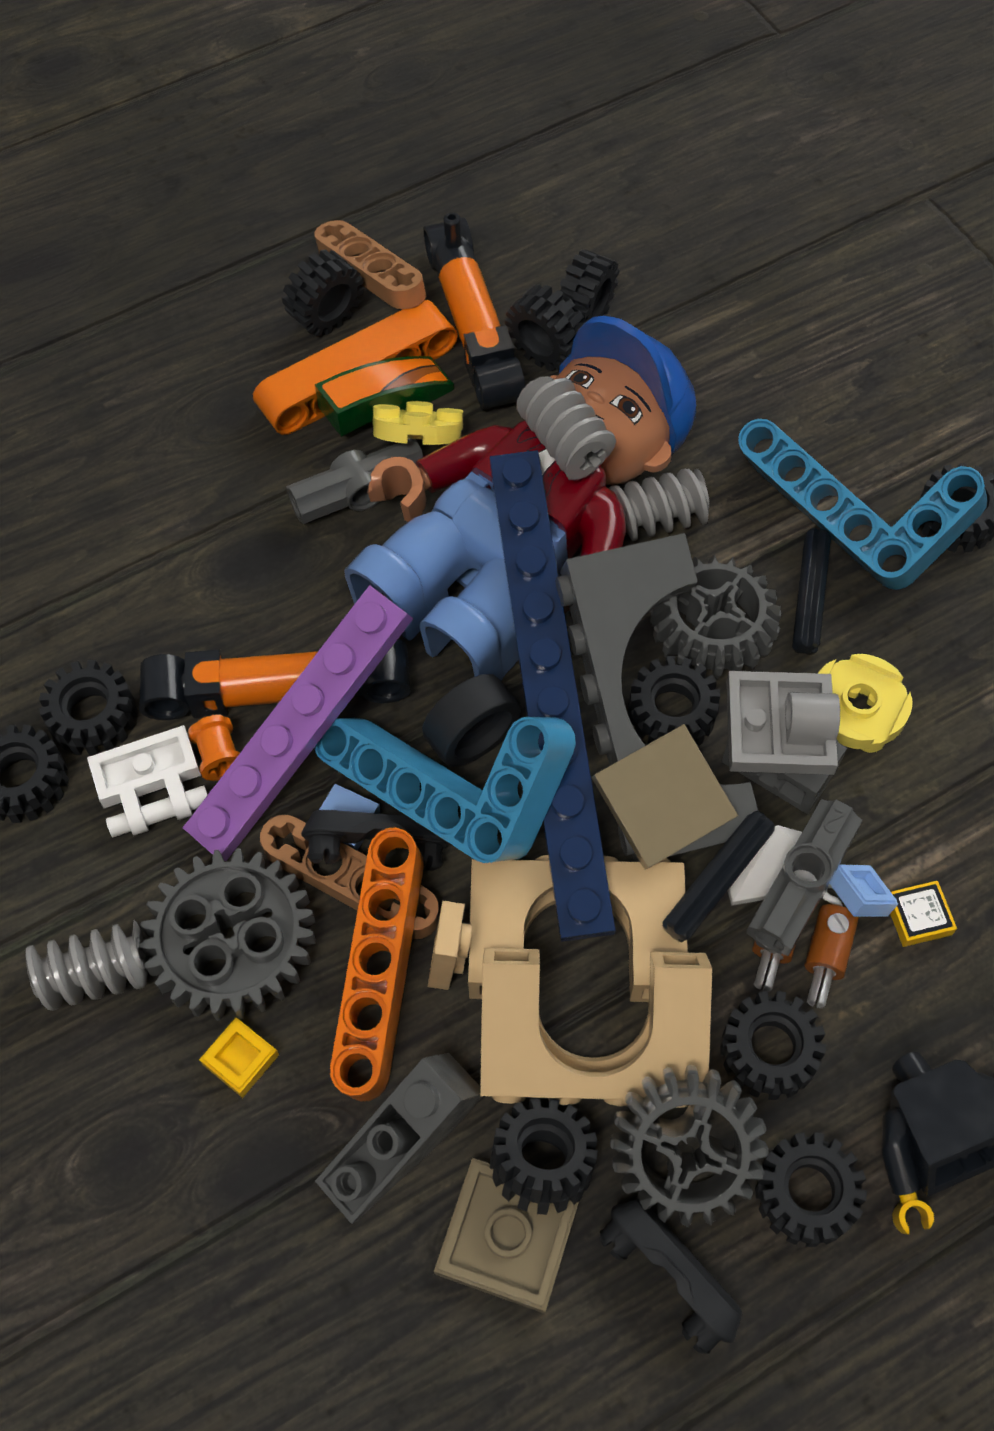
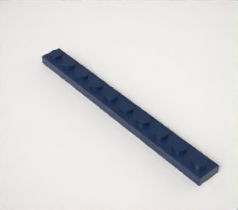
[490,450,615,942]

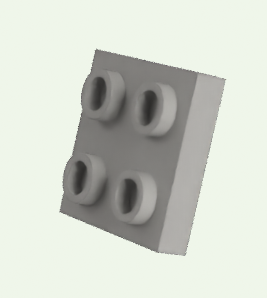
[726,671,840,775]

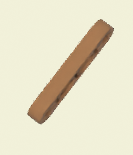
[314,220,426,309]
[260,815,439,939]

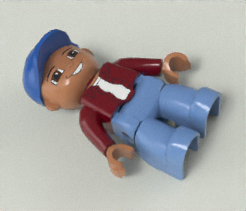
[344,316,697,681]

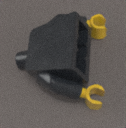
[881,1052,994,1235]

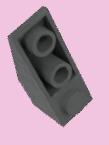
[315,1053,483,1224]

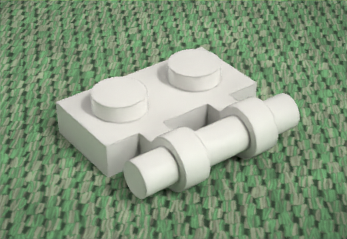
[87,725,208,838]

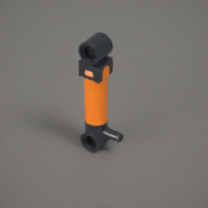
[423,212,526,410]
[139,639,411,721]

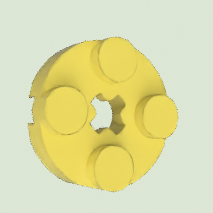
[373,401,463,445]
[818,654,913,753]

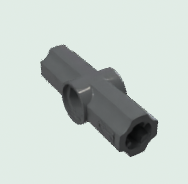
[286,439,423,524]
[747,799,863,956]

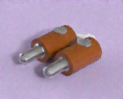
[752,879,859,1008]

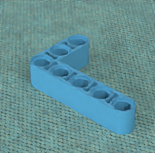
[738,419,988,590]
[314,717,576,863]

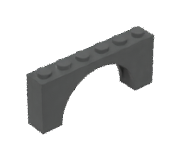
[555,533,758,862]

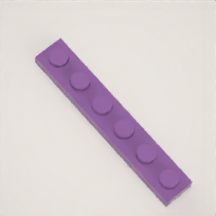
[183,585,413,861]

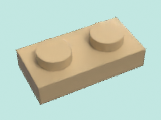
[428,901,472,990]

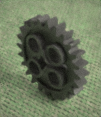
[140,848,316,1021]

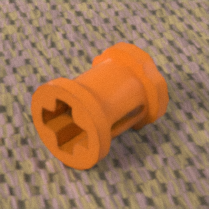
[188,715,240,781]

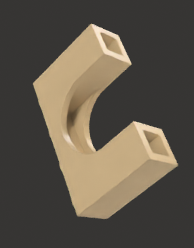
[468,855,688,1002]
[480,948,712,1108]

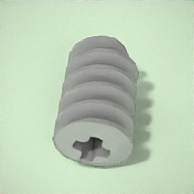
[516,376,616,480]
[609,468,709,542]
[25,920,148,1011]

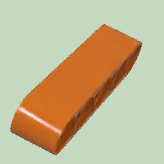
[253,300,458,435]
[330,828,424,1101]

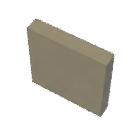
[591,724,738,869]
[434,1158,579,1314]

